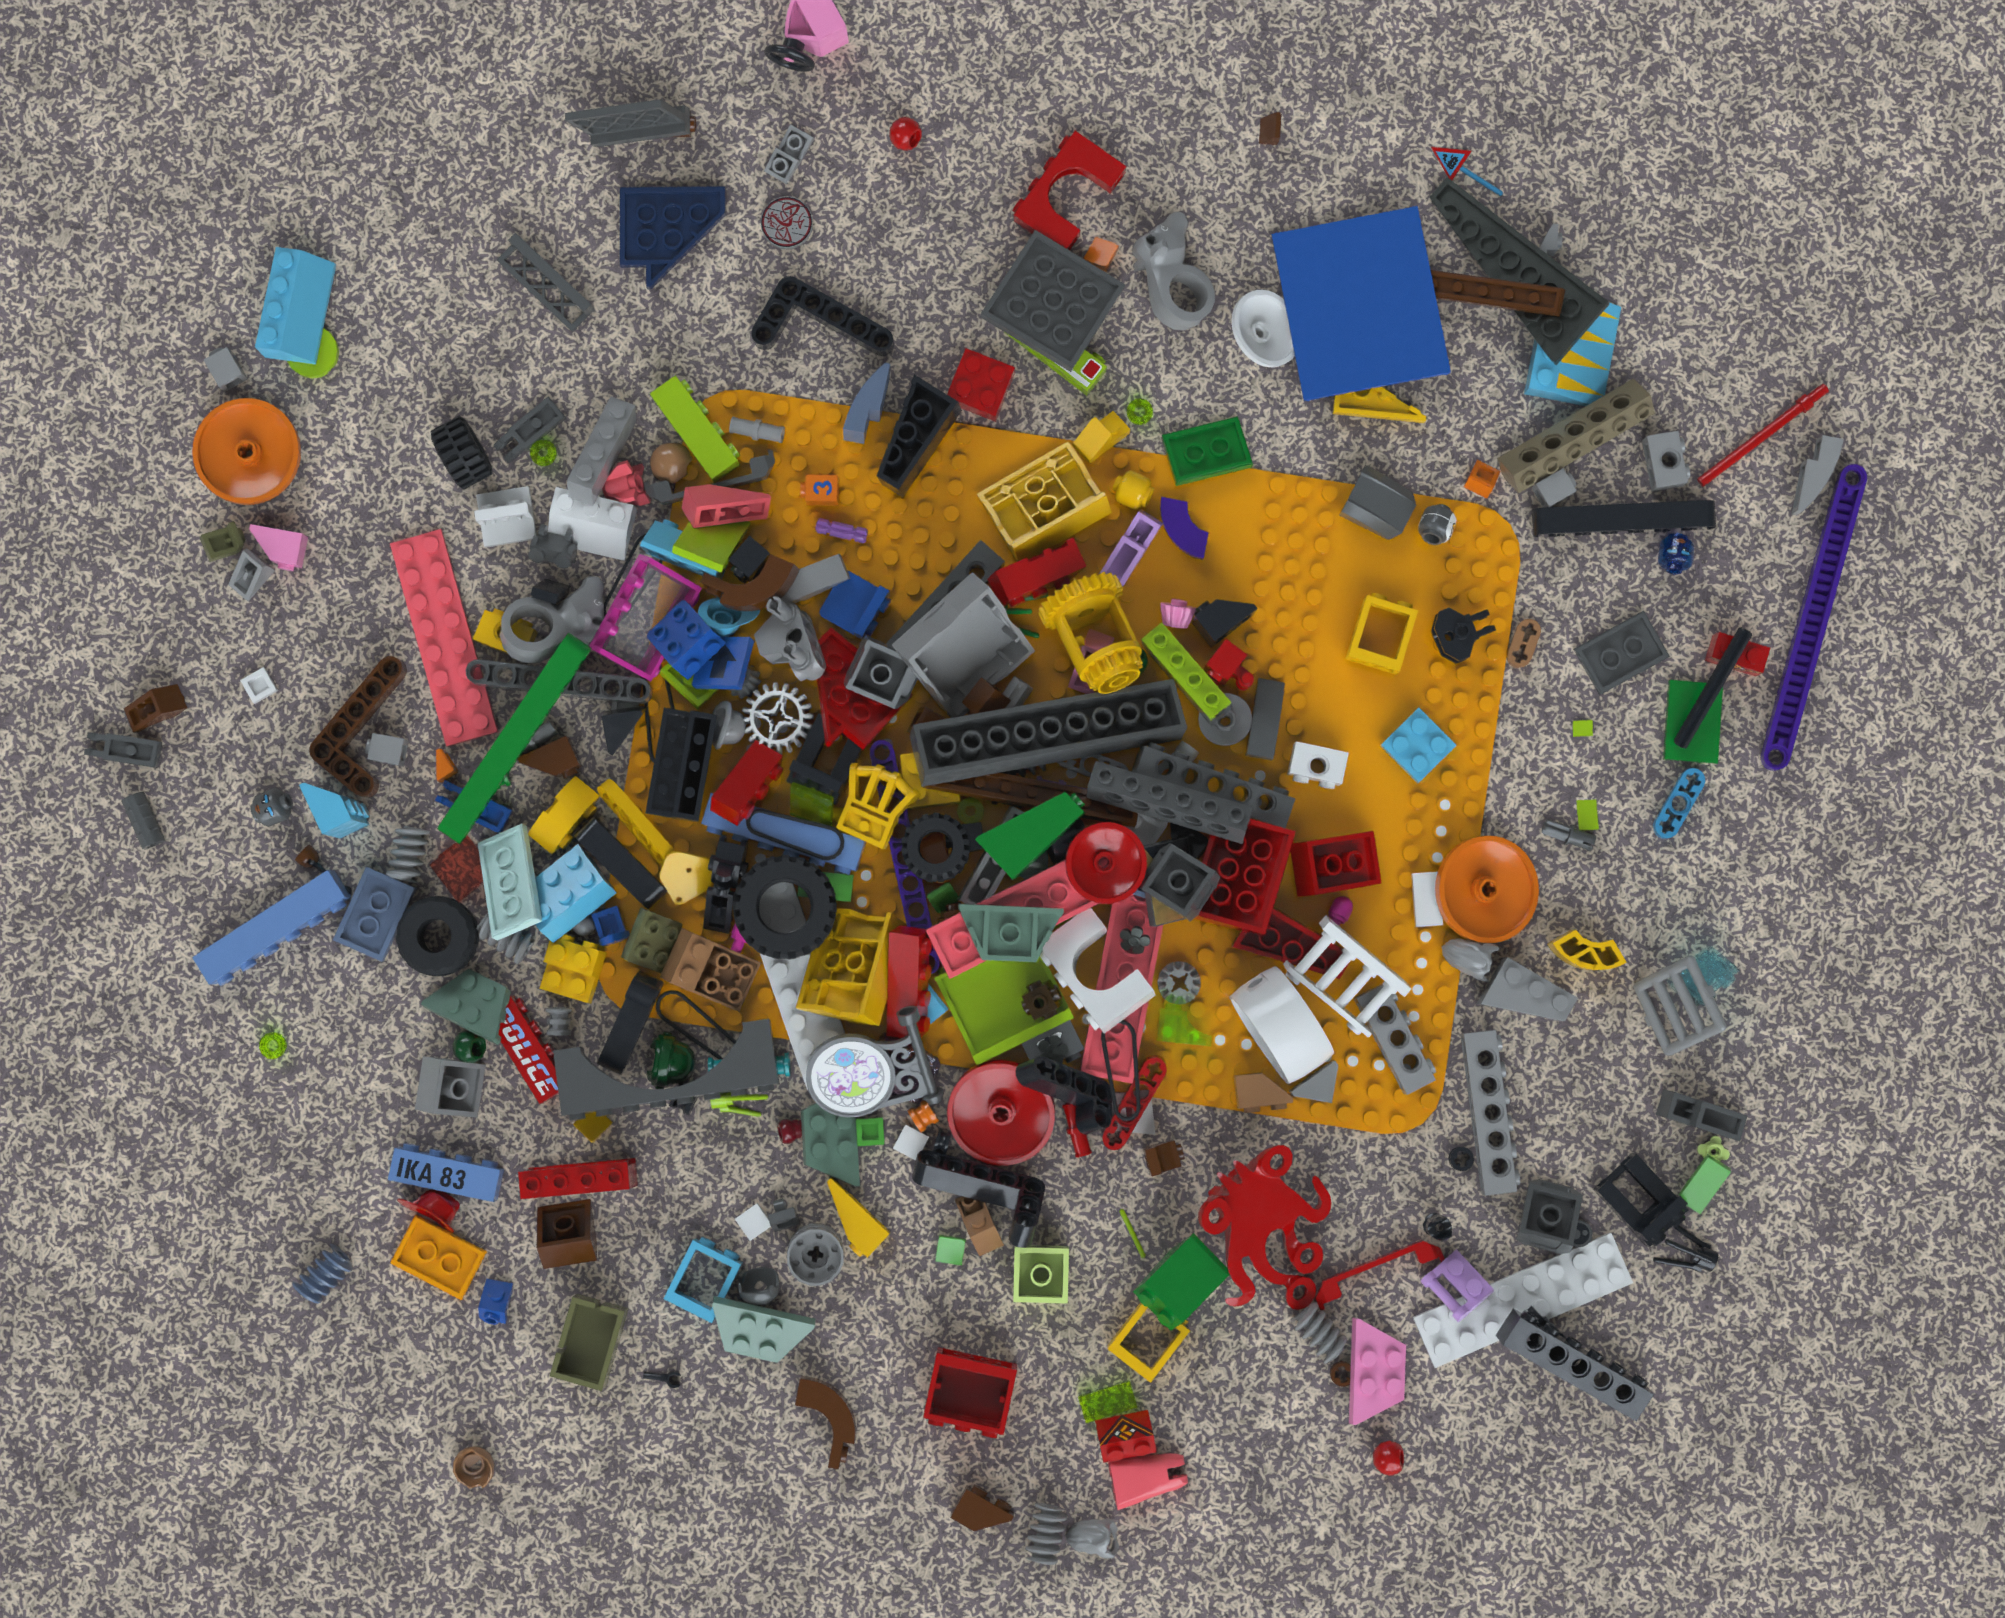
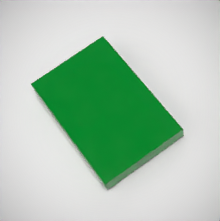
[1161,416,1253,486]
[1663,680,1723,764]

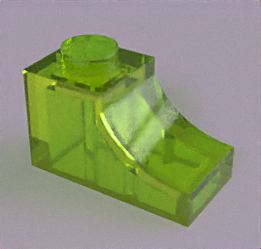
[1156,1004,1212,1047]

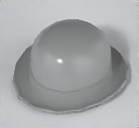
[712,701,746,750]

